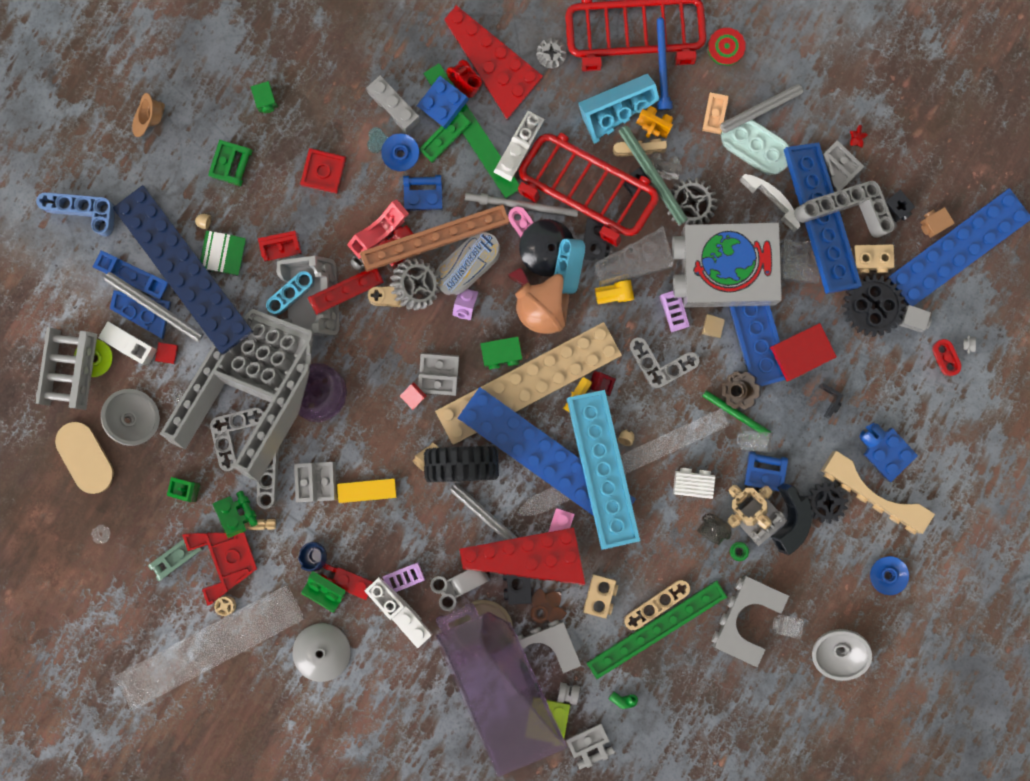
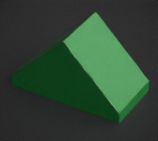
[167,477,200,502]

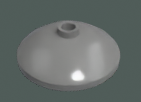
[101,389,160,446]
[292,623,351,682]
[812,629,872,681]

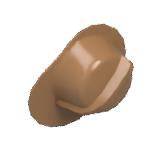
[132,93,165,137]

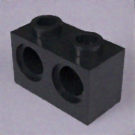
[583,218,610,262]

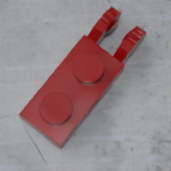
[319,563,373,600]

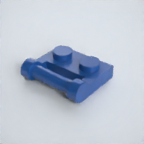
[403,175,443,211]
[744,451,788,491]

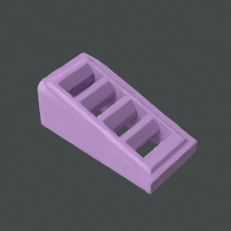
[659,291,690,333]
[383,562,426,592]

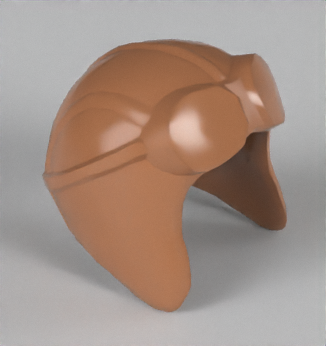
[515,274,569,334]

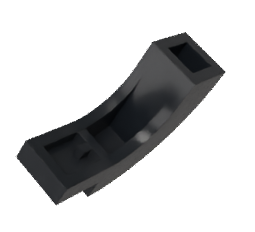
[771,483,812,555]

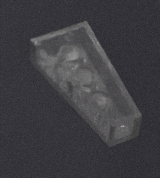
[594,226,674,287]

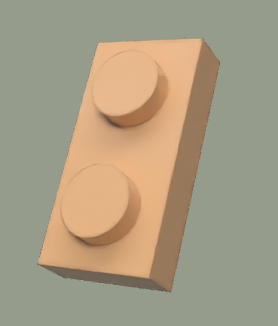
[702,92,729,134]

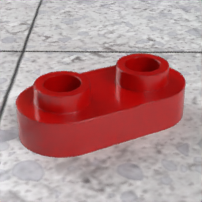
[932,339,961,376]

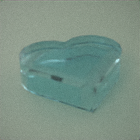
[367,127,387,153]

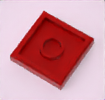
[300,148,347,194]

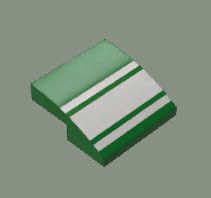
[200,231,246,276]

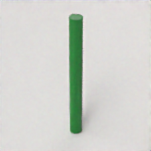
[702,390,771,438]

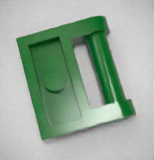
[208,139,253,187]

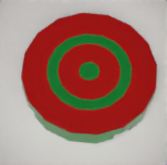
[708,28,746,66]

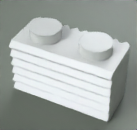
[673,468,715,499]

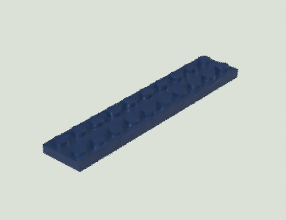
[113,185,254,355]

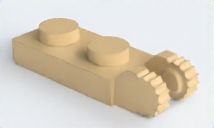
[613,139,667,157]

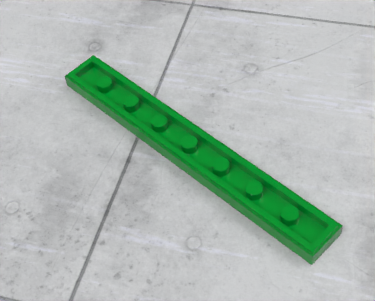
[423,63,519,199]
[586,580,727,680]

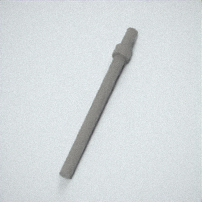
[465,193,578,217]

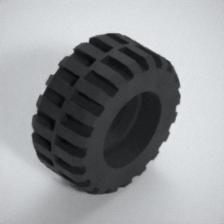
[424,446,499,482]

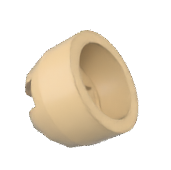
[195,214,211,230]
[618,429,634,446]

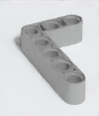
[794,181,894,238]

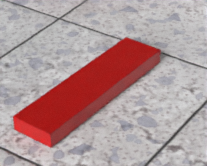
[308,268,384,315]

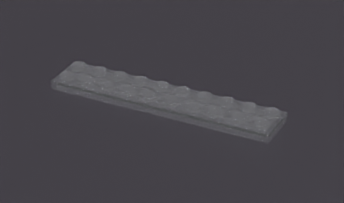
[114,585,305,711]

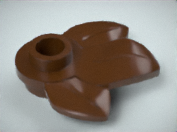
[531,588,567,623]

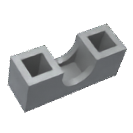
[366,76,420,134]

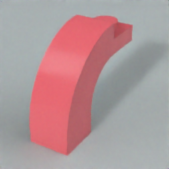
[347,199,409,259]

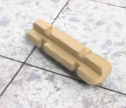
[244,519,276,530]

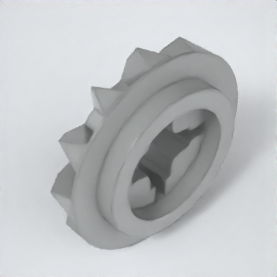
[536,38,567,68]

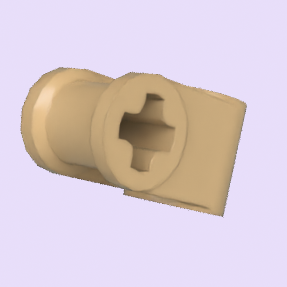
[368,286,403,307]

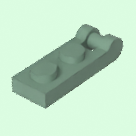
[148,539,203,581]

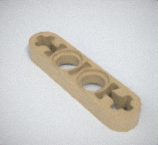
[624,580,690,630]

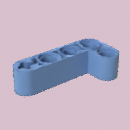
[36,192,115,237]

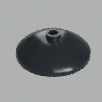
[519,219,574,277]

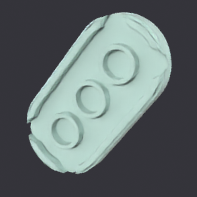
[721,120,789,175]

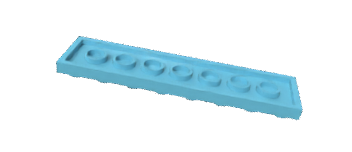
[567,390,640,550]

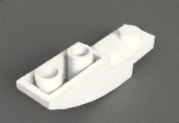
[494,111,544,181]
[365,578,433,648]

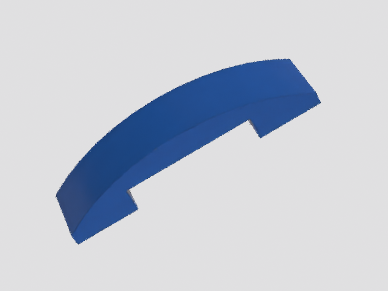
[93,250,169,300]

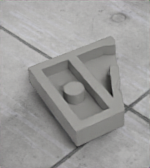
[823,140,864,192]

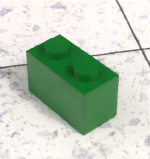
[480,337,522,370]

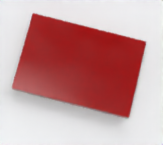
[770,323,836,382]

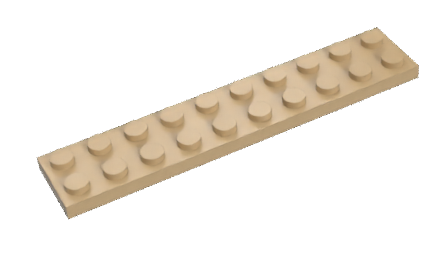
[435,322,622,445]

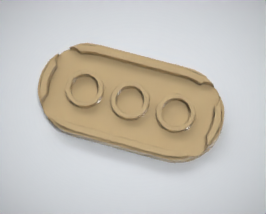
[55,422,114,494]

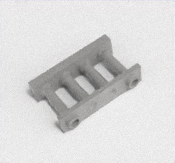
[36,327,97,410]

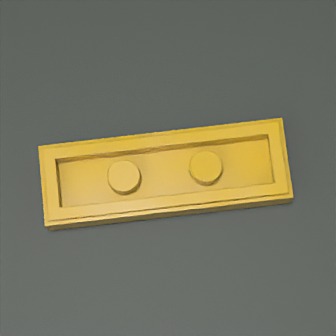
[337,479,397,503]

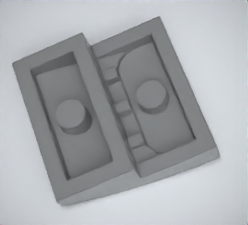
[418,352,459,396]
[294,462,337,502]

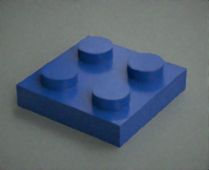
[417,76,469,129]

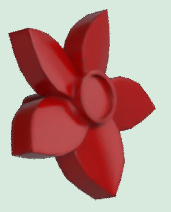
[850,125,867,148]

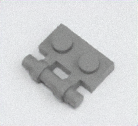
[566,723,615,770]

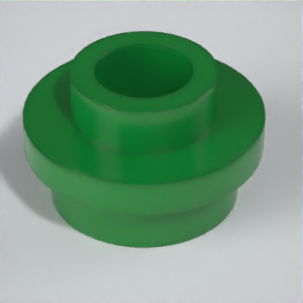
[730,542,749,561]

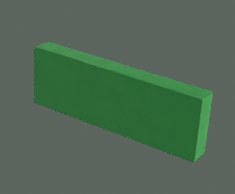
[419,111,472,163]

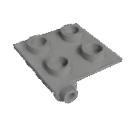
[740,498,787,547]

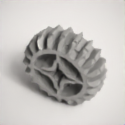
[665,177,717,226]
[389,258,441,311]

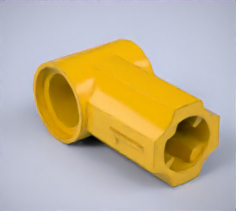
[595,280,635,305]

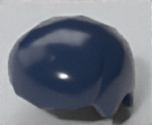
[298,542,327,572]

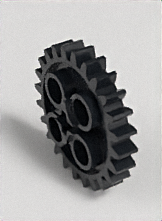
[842,274,906,337]

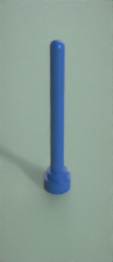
[657,17,673,110]

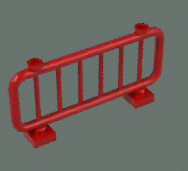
[565,0,707,71]
[518,133,659,247]

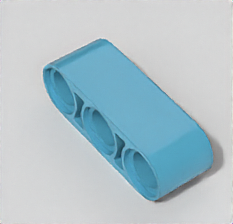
[554,239,585,294]
[266,271,314,315]

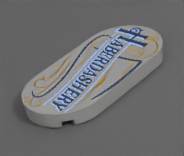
[435,232,500,295]

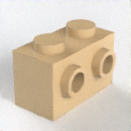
[851,245,894,274]

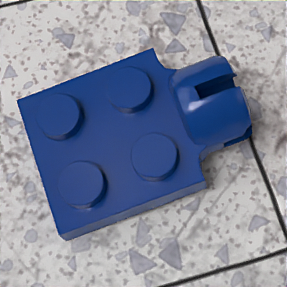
[859,423,918,482]

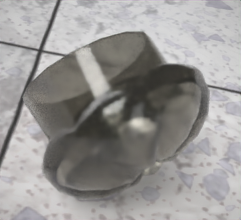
[697,513,732,545]

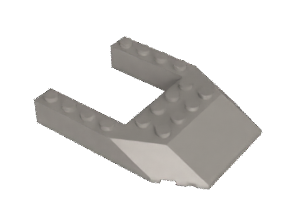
[160,309,314,482]

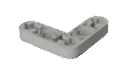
[629,337,699,389]
[210,408,265,471]

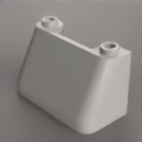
[276,256,339,336]

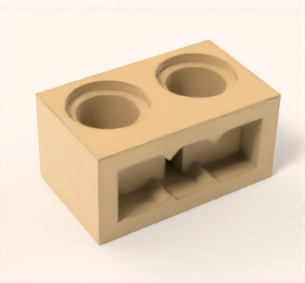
[583,574,618,619]

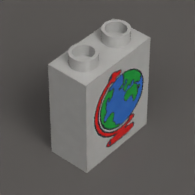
[672,223,781,308]

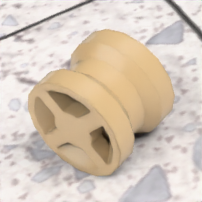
[214,596,236,616]

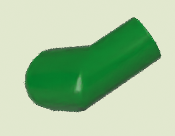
[608,691,638,709]

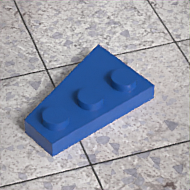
[110,290,171,339]

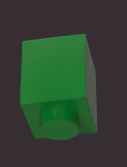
[251,81,278,113]

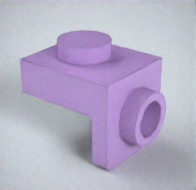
[453,289,478,320]

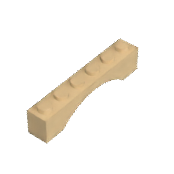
[820,451,935,535]

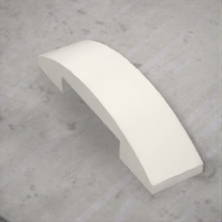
[739,174,800,232]

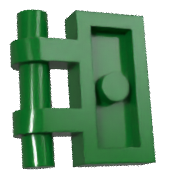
[212,491,258,538]

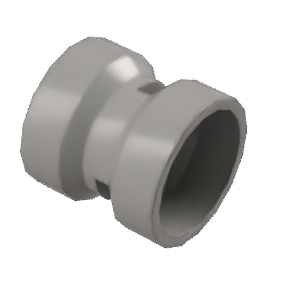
[557,682,580,705]

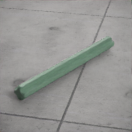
[619,126,688,225]

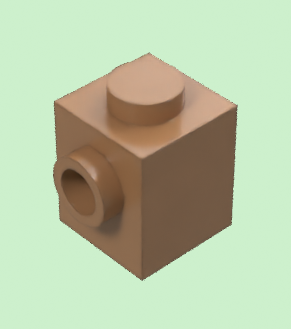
[920,207,955,238]

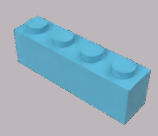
[578,74,659,144]

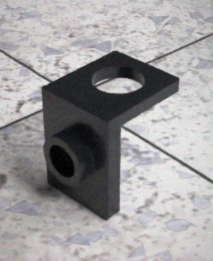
[819,383,843,418]

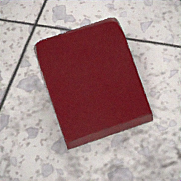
[508,268,530,286]
[589,371,616,396]

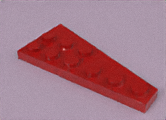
[444,5,543,120]
[459,527,585,586]

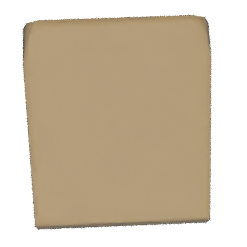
[702,314,725,338]

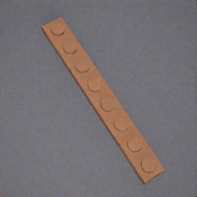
[360,204,510,272]

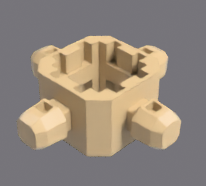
[727,485,773,529]

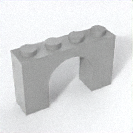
[711,576,789,667]
[492,619,581,696]

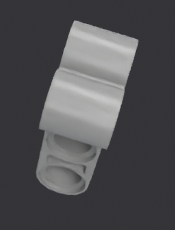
[430,570,490,611]

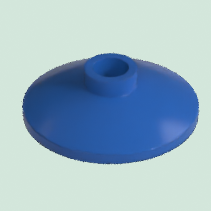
[381,134,419,171]
[870,556,909,595]

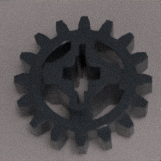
[806,482,848,524]

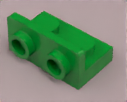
[301,571,346,613]

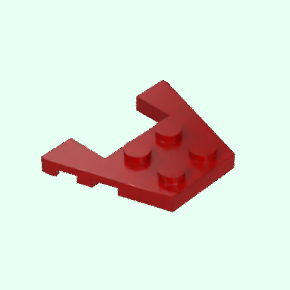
[182,532,257,606]

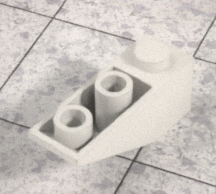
[98,322,157,366]

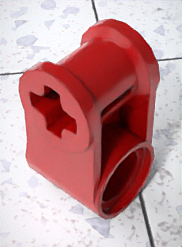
[446,60,482,98]

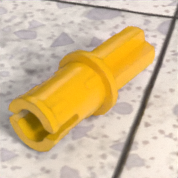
[563,377,592,413]

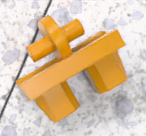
[636,106,673,139]

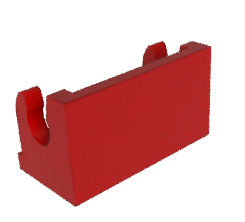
[258,231,302,262]

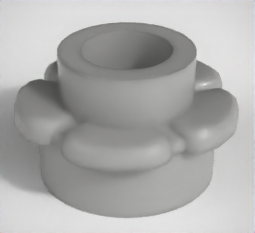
[963,335,976,354]

